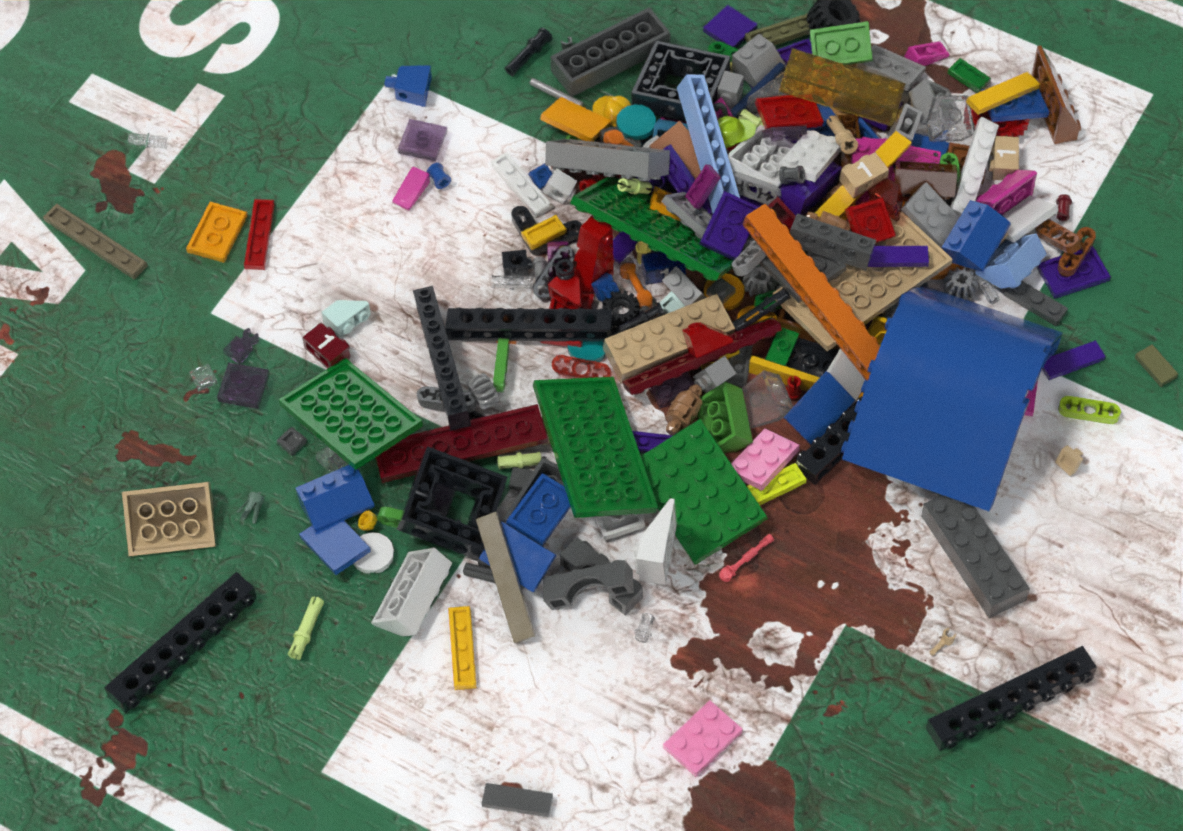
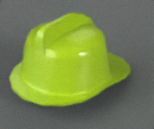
[717,116,756,148]

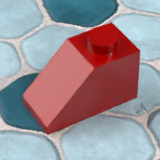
[548,269,582,309]
[682,322,734,358]

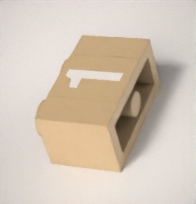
[989,136,1019,181]
[840,152,889,198]

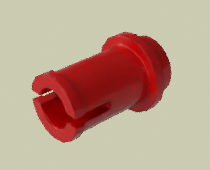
[785,376,801,400]

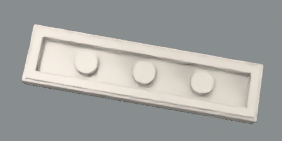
[490,152,552,218]

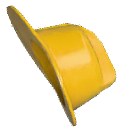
[593,96,631,128]

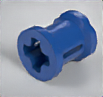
[426,162,451,189]

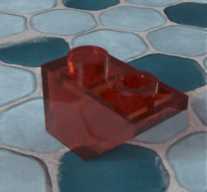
[868,178,903,222]

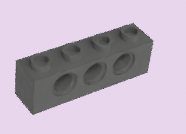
[790,214,876,270]

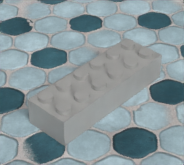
[545,139,670,181]

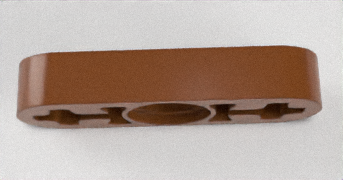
[1035,219,1082,254]
[1058,227,1096,276]

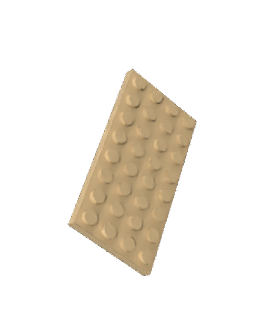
[773,207,953,351]

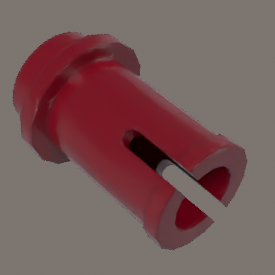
[1056,194,1072,221]

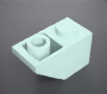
[322,300,371,338]

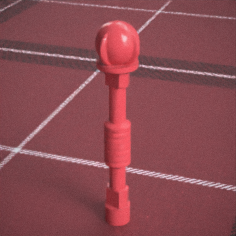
[719,534,774,582]

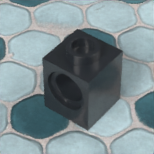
[502,249,532,280]

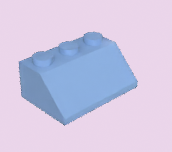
[975,233,1047,289]

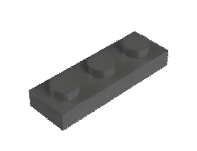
[1004,281,1068,326]

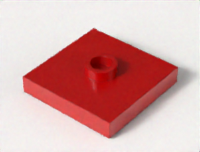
[845,197,896,243]

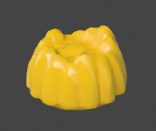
[358,510,377,531]

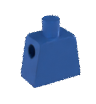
[385,65,432,107]

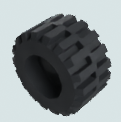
[806,0,860,30]

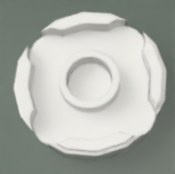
[353,532,394,574]

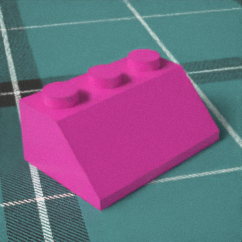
[975,170,1037,215]

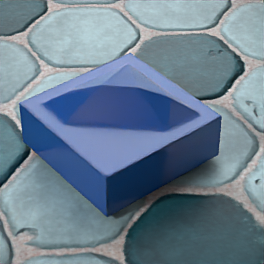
[528,163,553,190]

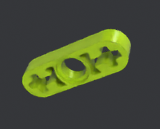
[1058,396,1121,424]

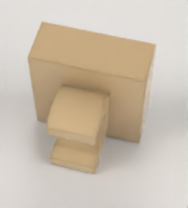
[1055,445,1084,476]

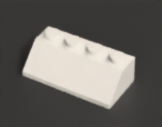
[371,548,452,637]

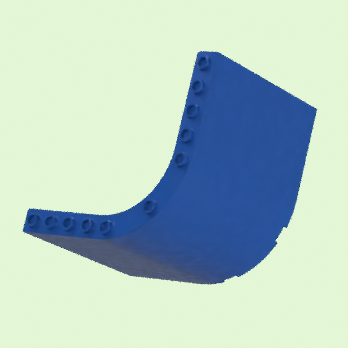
[841,285,1063,511]

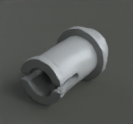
[532,257,548,284]

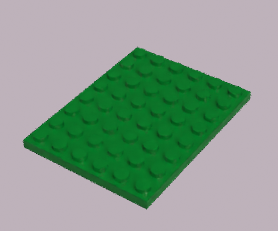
[570,176,745,281]

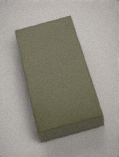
[1135,344,1178,387]

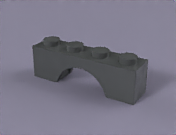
[560,537,643,616]
[543,560,634,610]

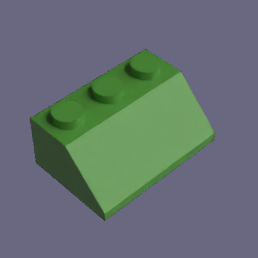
[698,382,753,454]

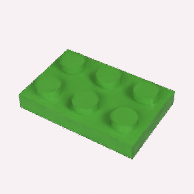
[810,21,873,70]

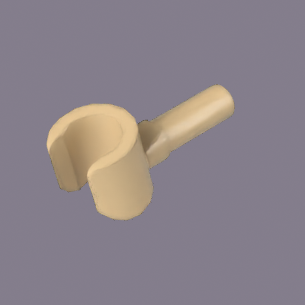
[929,628,956,656]

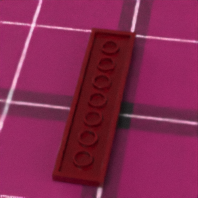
[376,404,548,483]

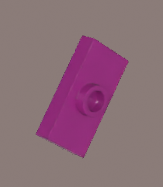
[685,164,721,210]

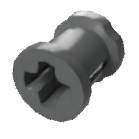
[779,166,805,184]

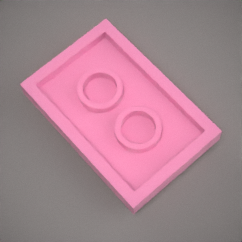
[731,429,800,491]
[663,700,742,777]

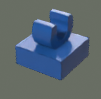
[591,273,619,302]

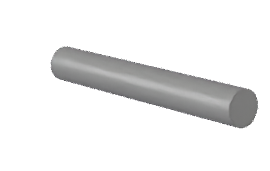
[530,78,583,106]

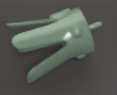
[237,492,265,524]

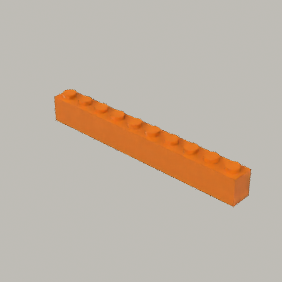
[743,203,880,381]

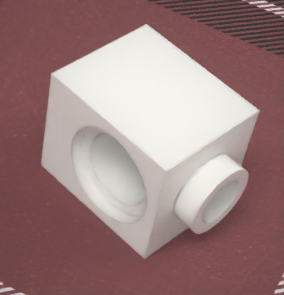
[542,169,577,204]

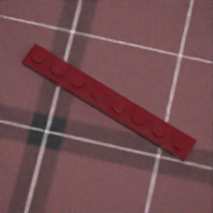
[622,317,782,395]

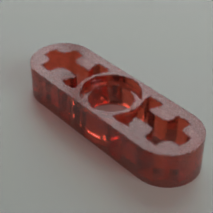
[551,355,612,378]

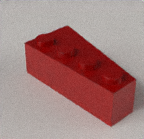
[574,215,614,294]

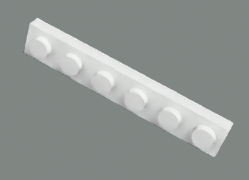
[950,117,999,217]

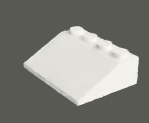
[728,125,795,187]
[633,499,677,585]

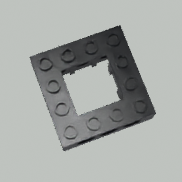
[631,41,730,122]
[396,446,508,560]

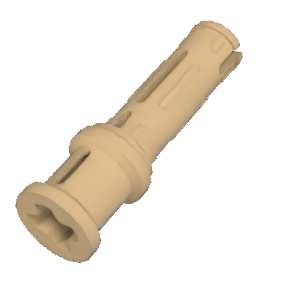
[827,115,858,154]

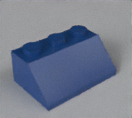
[942,200,1011,272]
[295,465,375,532]

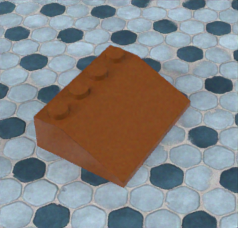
[1032,46,1081,144]

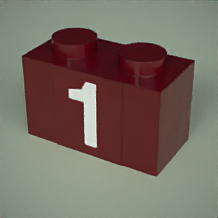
[302,323,350,369]

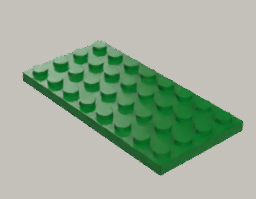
[533,377,658,518]

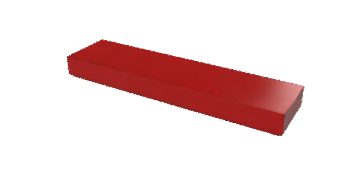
[244,199,275,270]

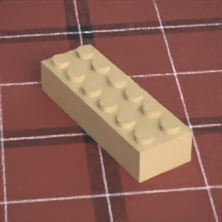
[603,294,735,384]

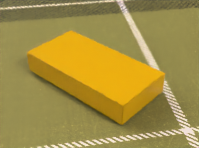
[521,215,567,250]

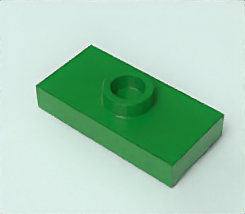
[947,58,991,93]
[765,327,799,366]

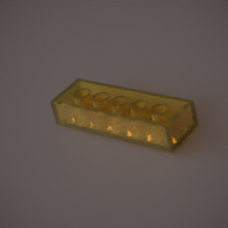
[779,48,906,126]

